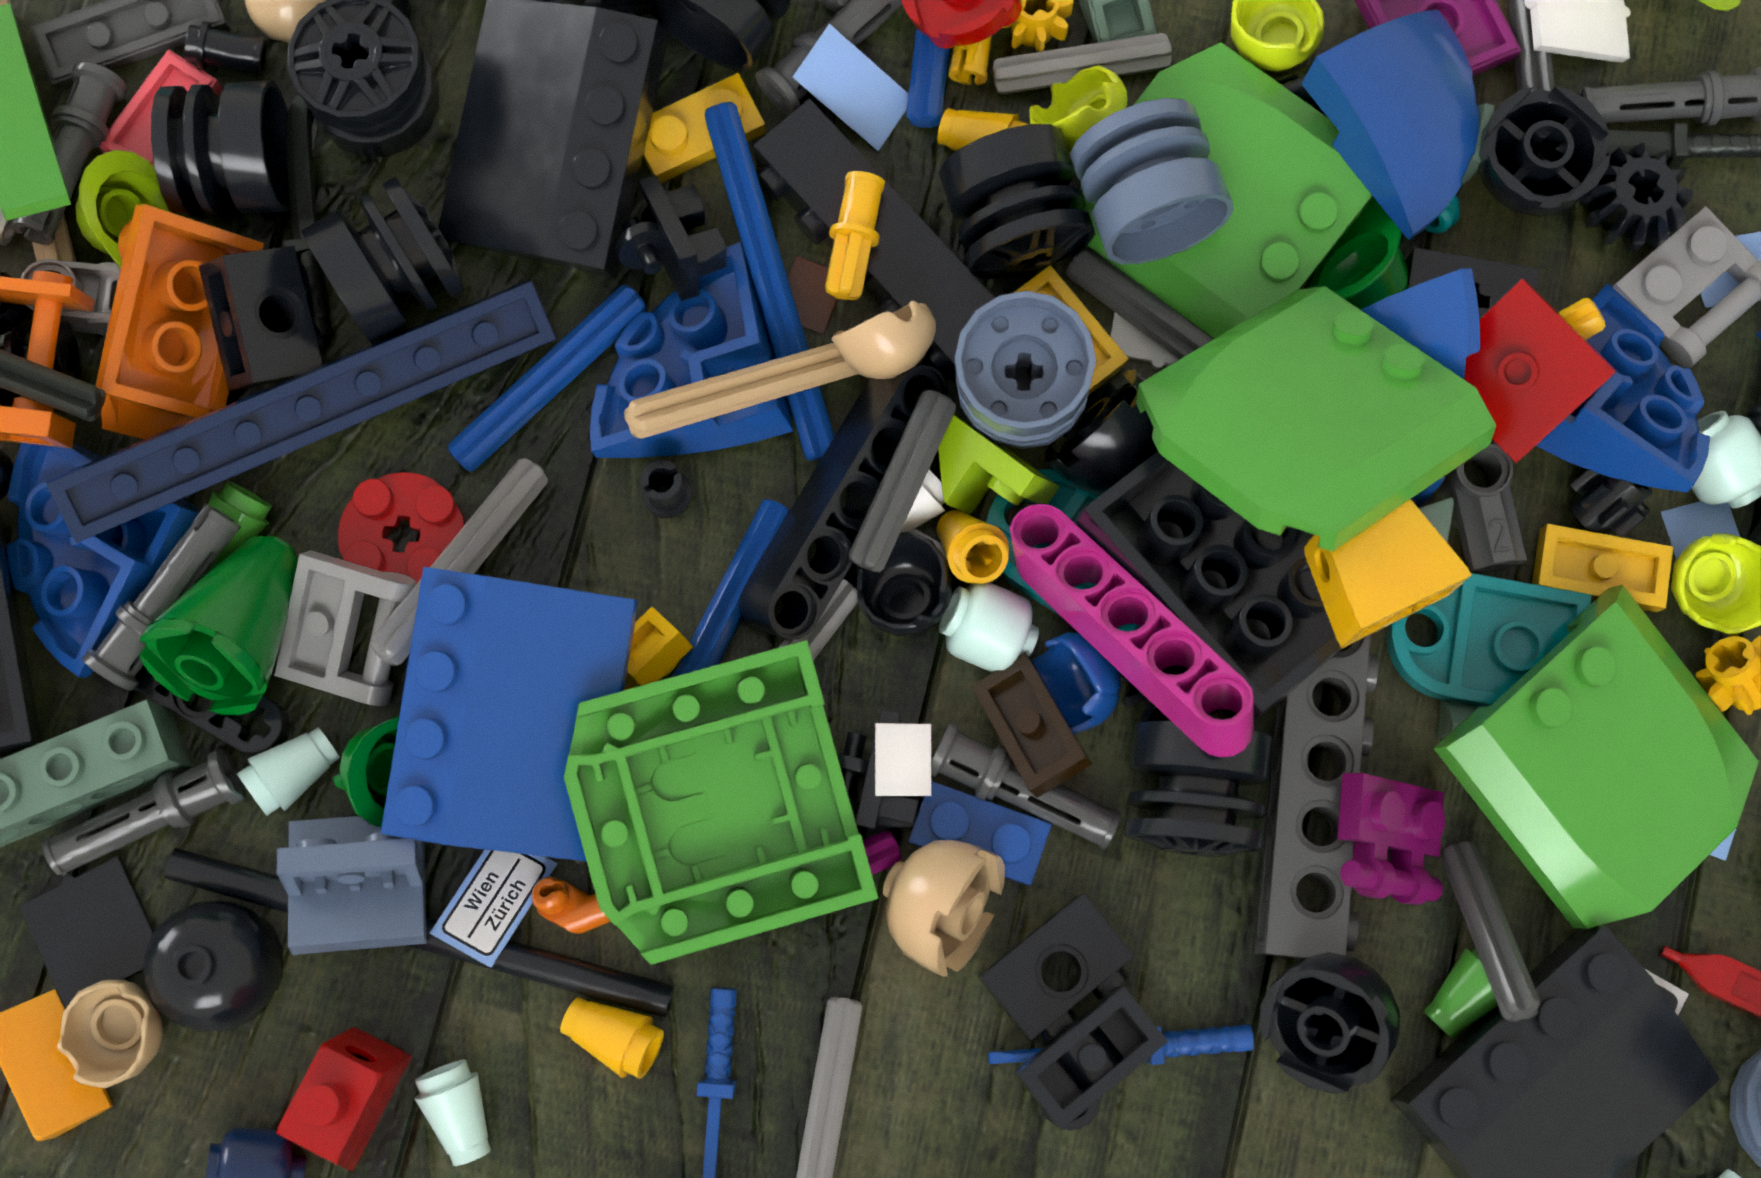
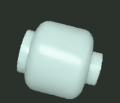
[1691,411,1761,508]
[939,582,1039,673]

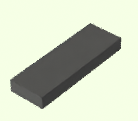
[30,0,230,89]

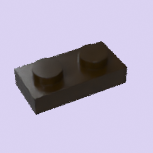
[971,653,1092,798]

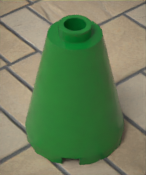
[139,536,298,715]

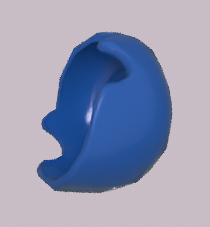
[1033,632,1121,734]

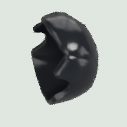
[856,532,952,637]

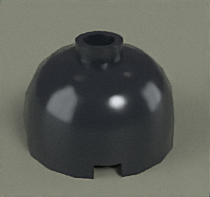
[1478,87,1610,217]
[1045,370,1158,495]
[143,900,283,1032]
[1260,952,1400,1094]

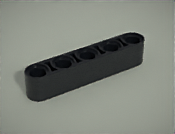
[739,364,948,640]

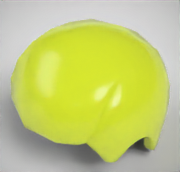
[1231,0,1325,72]
[1029,65,1128,153]
[1671,533,1761,635]

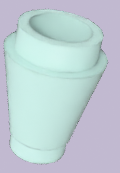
[237,727,340,816]
[414,1059,491,1166]

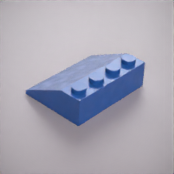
[381,567,638,862]

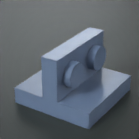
[277,816,427,955]

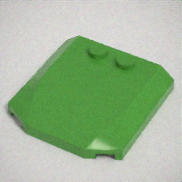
[1080,42,1374,339]
[1136,286,1496,552]
[1433,585,1759,929]
[564,640,878,965]

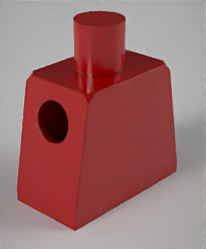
[276,1026,413,1172]

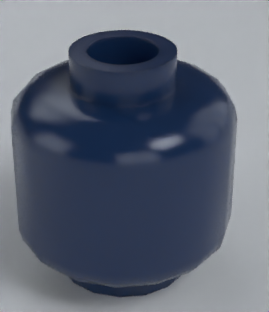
[206,1127,306,1178]

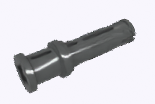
[756,0,903,115]
[12,62,128,245]
[1577,67,1761,126]
[82,503,241,691]
[931,721,1122,850]
[42,748,246,876]

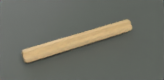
[624,343,857,439]

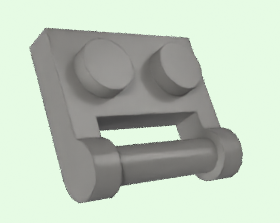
[1613,206,1761,368]
[274,550,416,706]

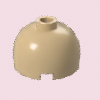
[883,840,1005,977]

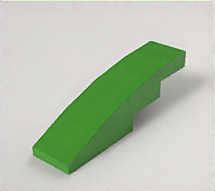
[0,3,71,221]

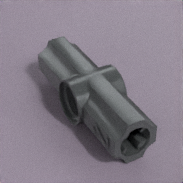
[1440,439,1527,574]

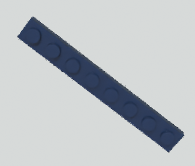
[46,280,556,543]

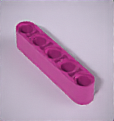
[1010,504,1254,757]

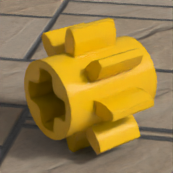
[1002,0,1074,52]
[1695,634,1761,715]

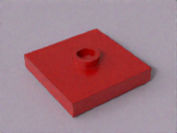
[1464,279,1617,463]

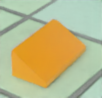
[0,989,114,1142]

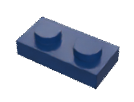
[908,781,1052,887]

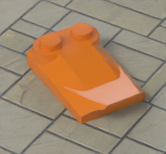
[96,204,264,440]

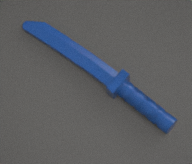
[696,986,737,1178]
[988,1024,1254,1065]

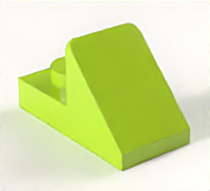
[938,413,1060,514]

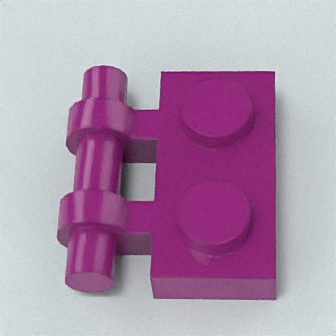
[1337,773,1445,906]

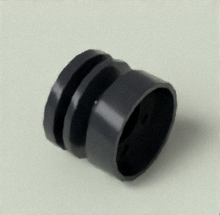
[287,0,440,157]
[643,0,791,71]
[151,80,290,218]
[939,124,1096,280]
[301,176,465,345]
[1124,721,1272,857]

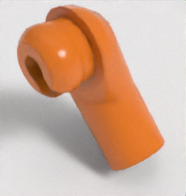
[532,876,611,934]

